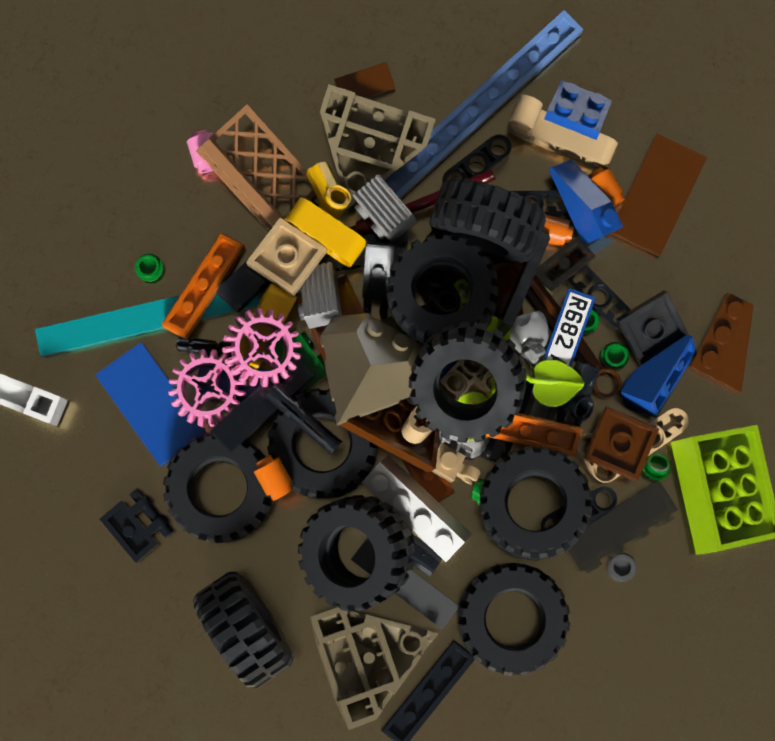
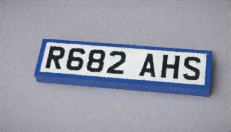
[530,288,595,396]

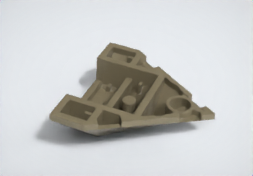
[320,84,436,209]
[320,313,421,425]
[310,607,438,730]

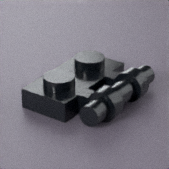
[99,488,174,563]

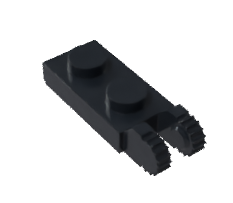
[362,241,395,318]

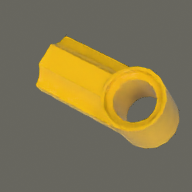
[306,162,351,220]

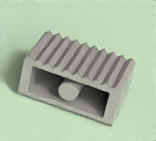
[353,175,417,243]
[297,262,342,329]

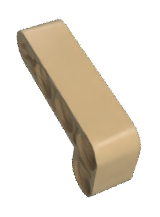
[507,94,618,170]
[401,359,494,444]
[575,408,689,484]

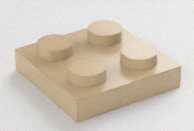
[246,218,327,296]

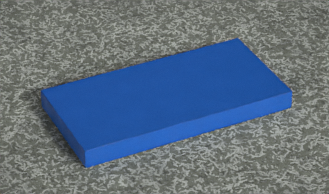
[95,342,207,467]

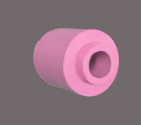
[187,130,216,174]

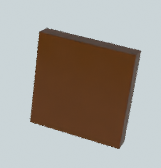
[583,406,659,482]

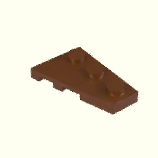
[689,292,754,393]

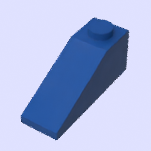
[549,159,623,246]
[621,334,697,418]

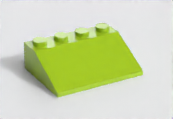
[671,425,775,555]

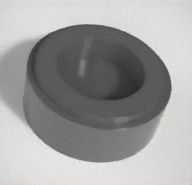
[607,553,637,582]

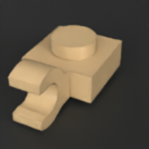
[431,442,482,485]

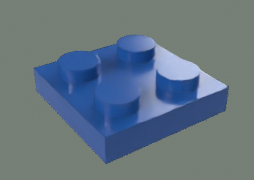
[544,80,612,140]

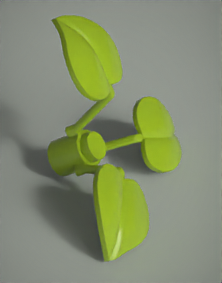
[458,316,584,440]

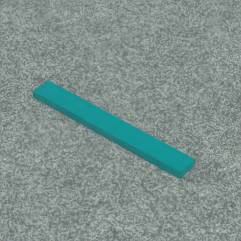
[35,294,260,357]

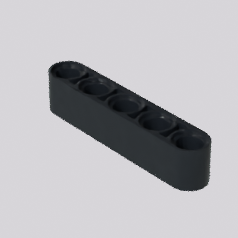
[216,199,319,313]

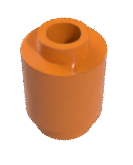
[588,167,625,207]
[542,214,574,247]
[253,455,293,501]

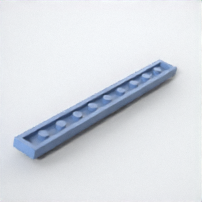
[384,10,583,199]

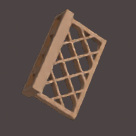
[196,104,316,232]

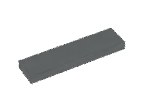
[351,537,459,630]

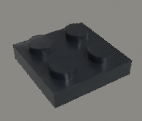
[616,290,689,366]

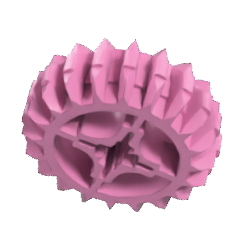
[222,308,301,387]
[168,349,247,427]

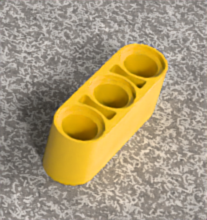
[284,197,367,267]
[239,283,297,369]

